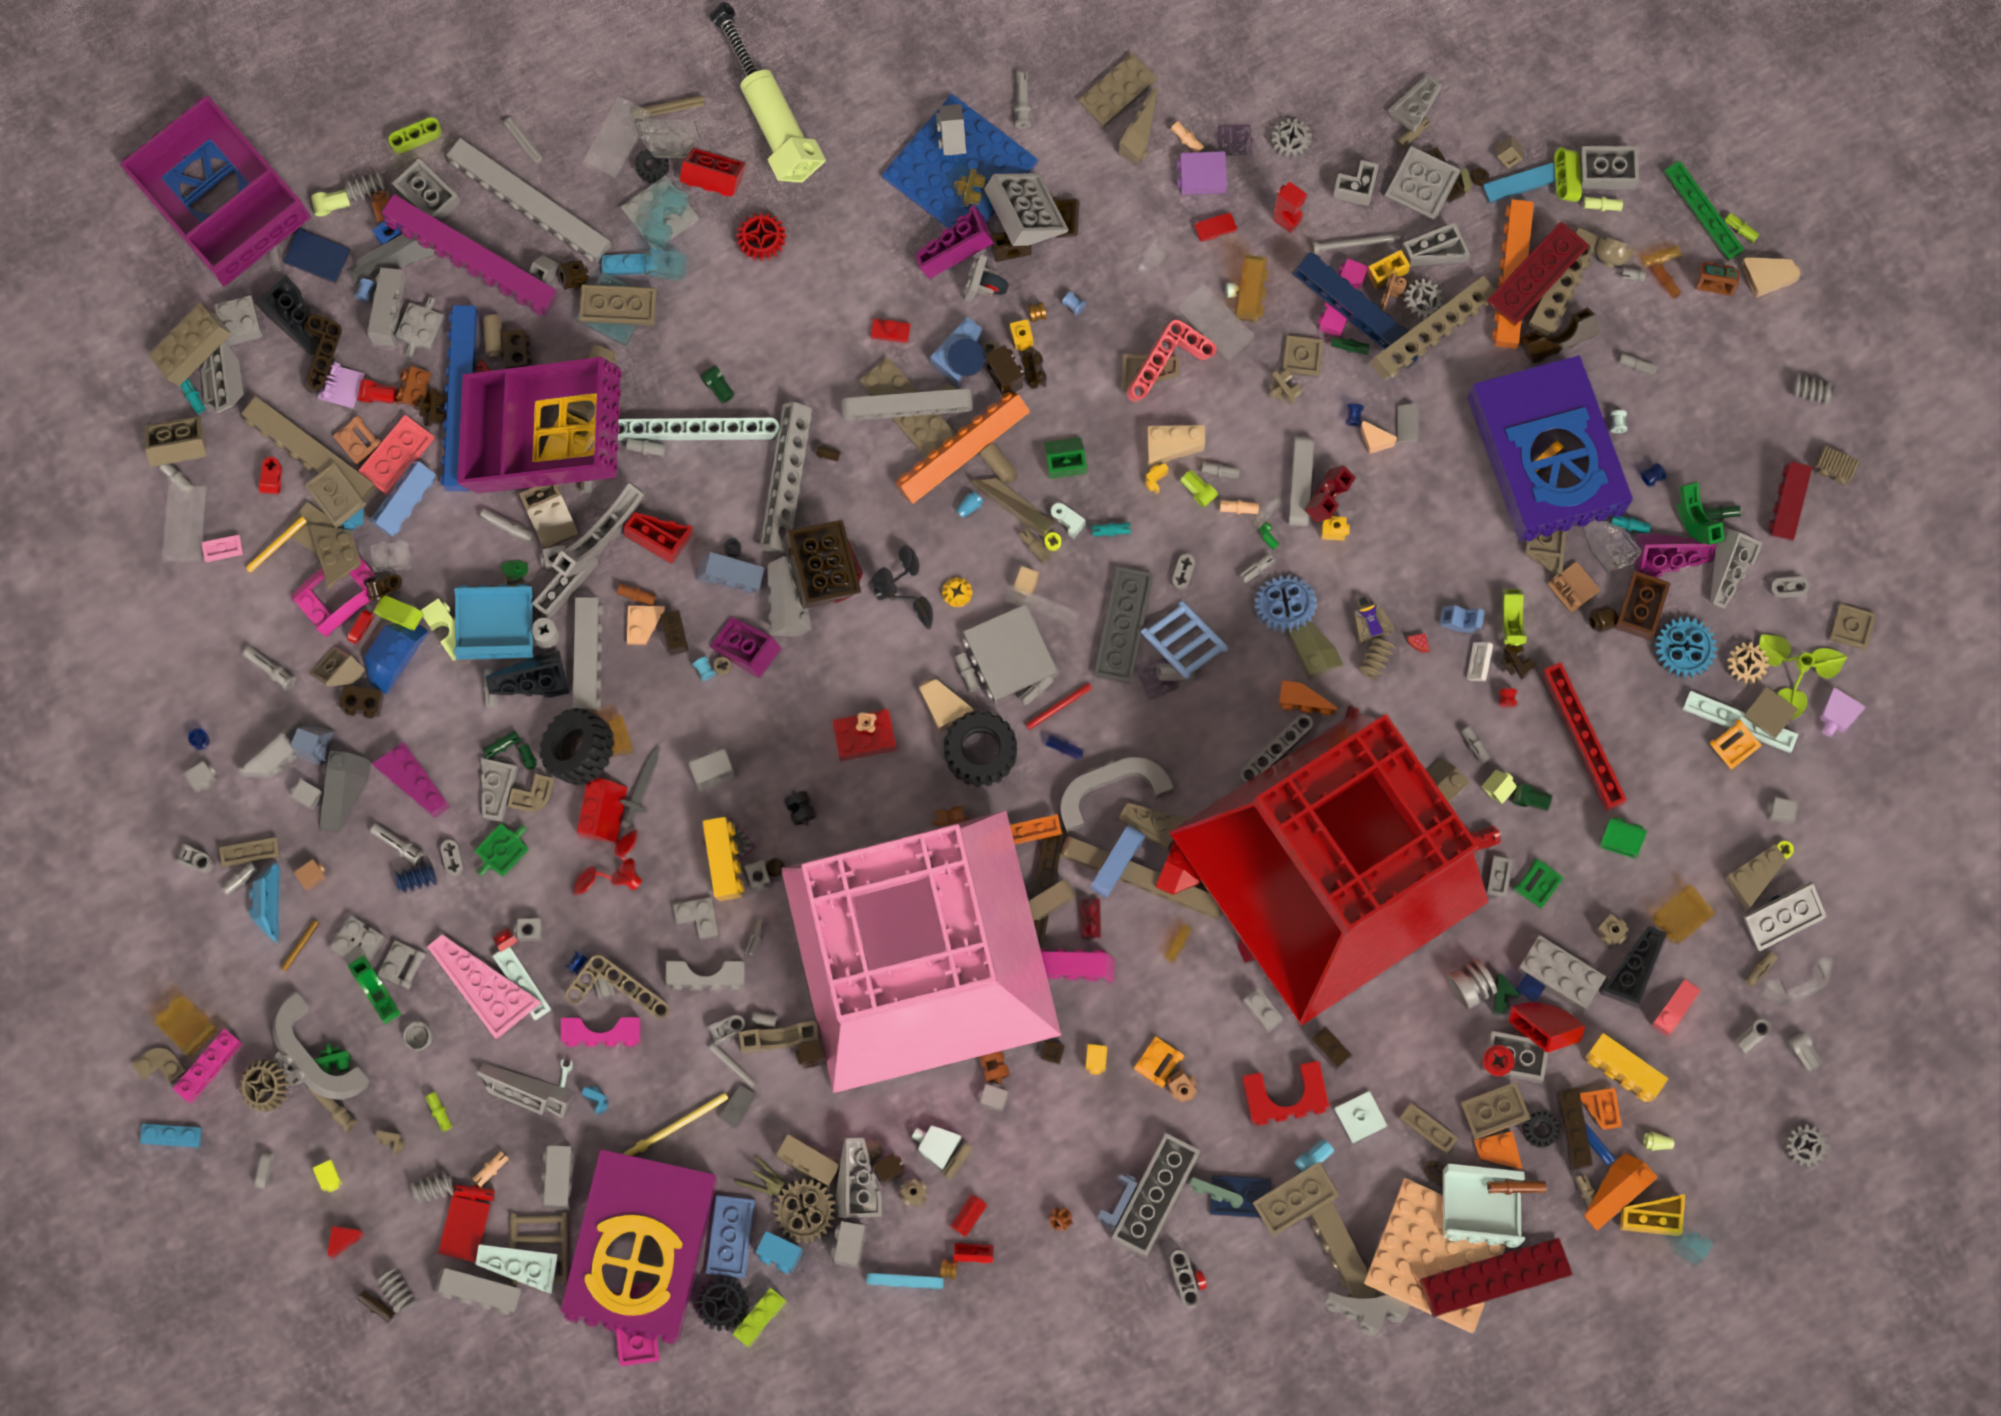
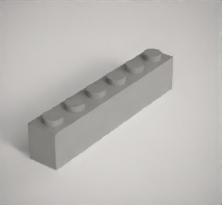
[573,597,603,713]

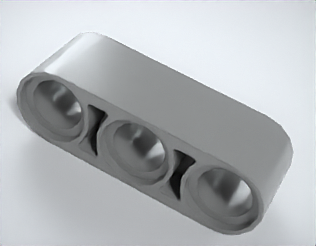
[1170,1250,1200,1308]

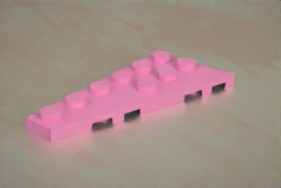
[427,935,542,1039]

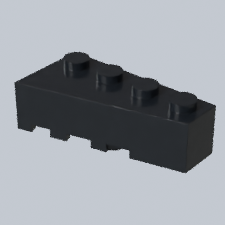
[1602,926,1667,1009]

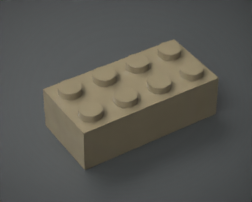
[148,302,231,386]

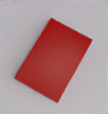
[438,1196,491,1263]

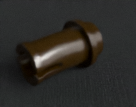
[816,444,841,462]

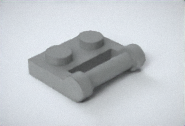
[378,940,426,990]

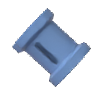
[354,278,376,303]
[1062,291,1086,315]

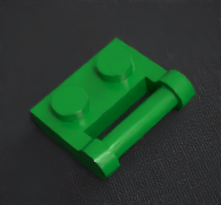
[1513,858,1564,910]

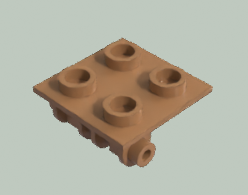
[1380,270,1407,312]
[1547,561,1601,613]

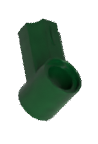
[699,365,735,404]
[1511,783,1552,812]

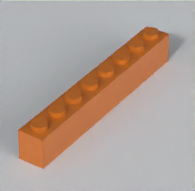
[1492,199,1534,349]
[895,391,1030,504]

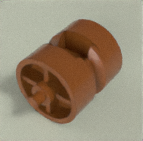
[931,805,970,828]
[978,1050,1011,1085]

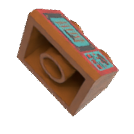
[1696,262,1739,296]

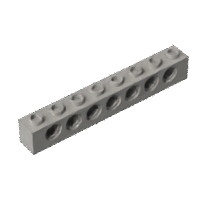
[760,402,812,555]

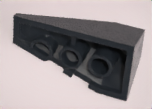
[255,275,319,355]
[485,650,569,698]

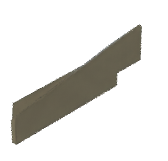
[972,478,1056,538]

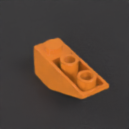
[1278,680,1337,716]

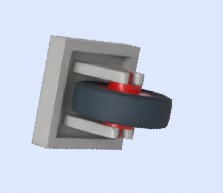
[963,255,1008,302]

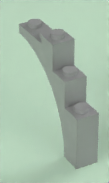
[551,482,646,577]
[1323,1292,1418,1336]

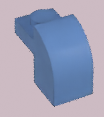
[1440,605,1485,633]

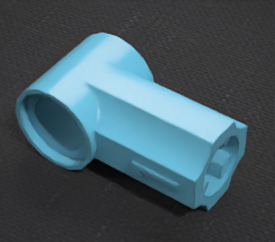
[1294,1138,1334,1172]

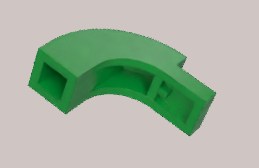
[1676,481,1725,545]
[347,955,401,1024]

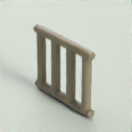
[509,1212,569,1286]

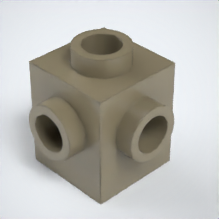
[1596,914,1629,946]
[900,1178,928,1208]

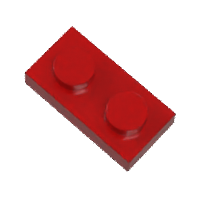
[953,1243,994,1264]

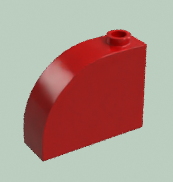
[1508,1002,1585,1053]

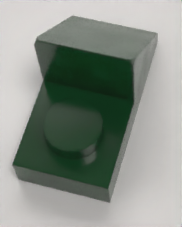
[1493,974,1520,1016]

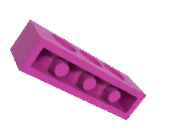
[173,1029,243,1104]

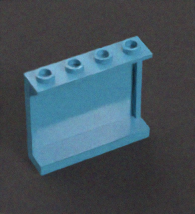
[454,584,533,660]

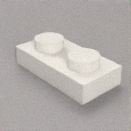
[1466,642,1493,681]

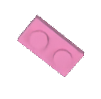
[201,535,244,562]

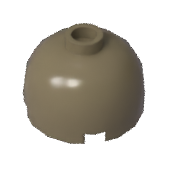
[1596,235,1635,268]

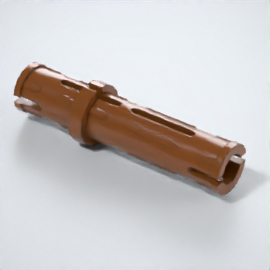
[1487,1179,1547,1195]

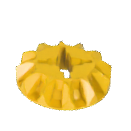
[942,577,972,607]

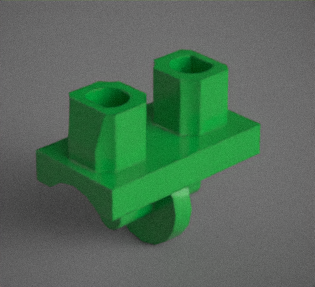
[313,1043,351,1075]

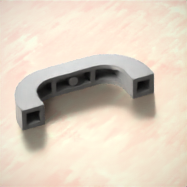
[1060,757,1174,833]
[273,993,369,1099]

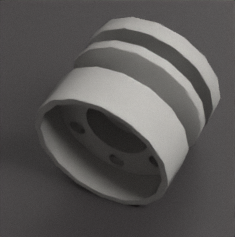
[1447,958,1497,1010]

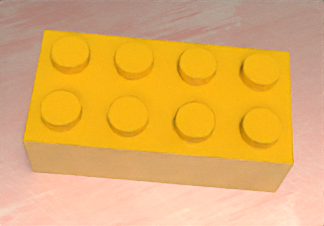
[703,817,745,901]
[1585,1033,1669,1103]

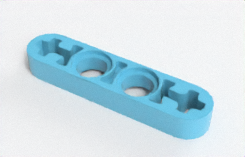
[866,1274,944,1289]

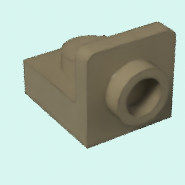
[375,1131,405,1156]

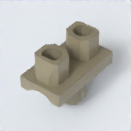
[1269,369,1302,406]

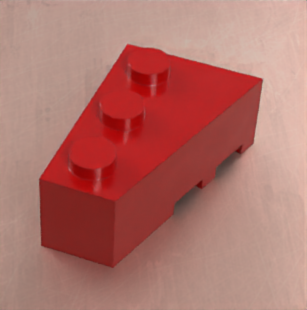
[624,512,693,564]

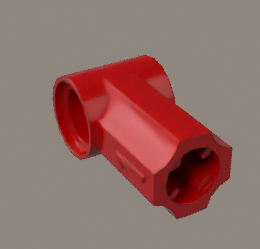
[357,379,397,404]

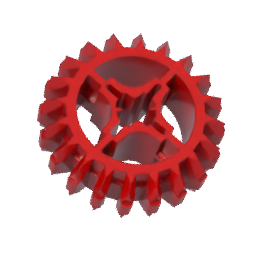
[736,212,787,262]

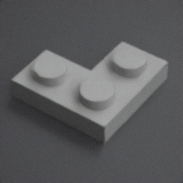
[673,897,719,940]

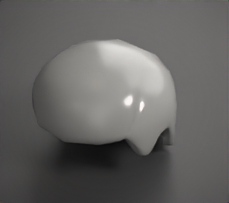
[403,1021,433,1051]

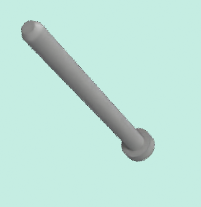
[1312,233,1402,254]

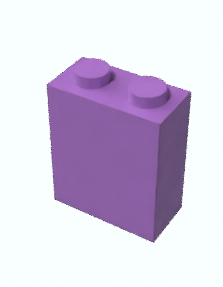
[1177,152,1227,195]

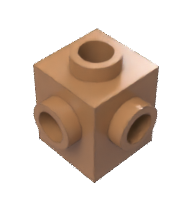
[1167,1068,1198,1103]

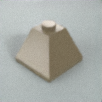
[310,645,365,687]

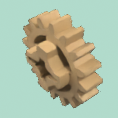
[1727,642,1769,684]

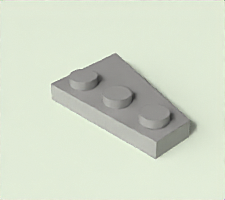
[1388,75,1441,133]
[481,758,518,822]

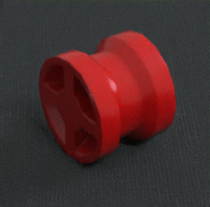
[1498,688,1518,707]

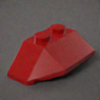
[1155,842,1201,895]

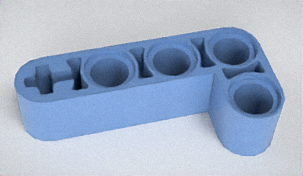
[1090,824,1145,899]

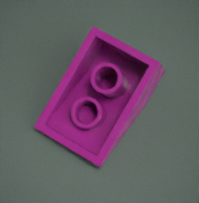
[710,617,782,679]

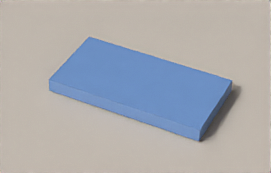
[706,1195,755,1279]

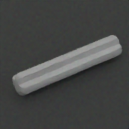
[504,117,543,164]

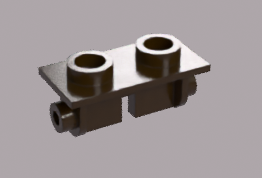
[1022,348,1047,389]

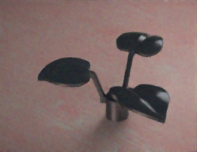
[870,544,933,630]

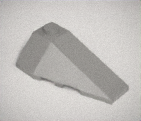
[1710,528,1762,609]

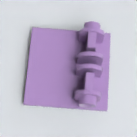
[318,362,365,409]

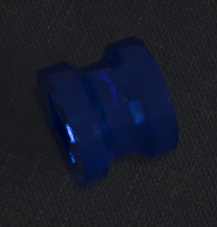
[188,728,210,750]

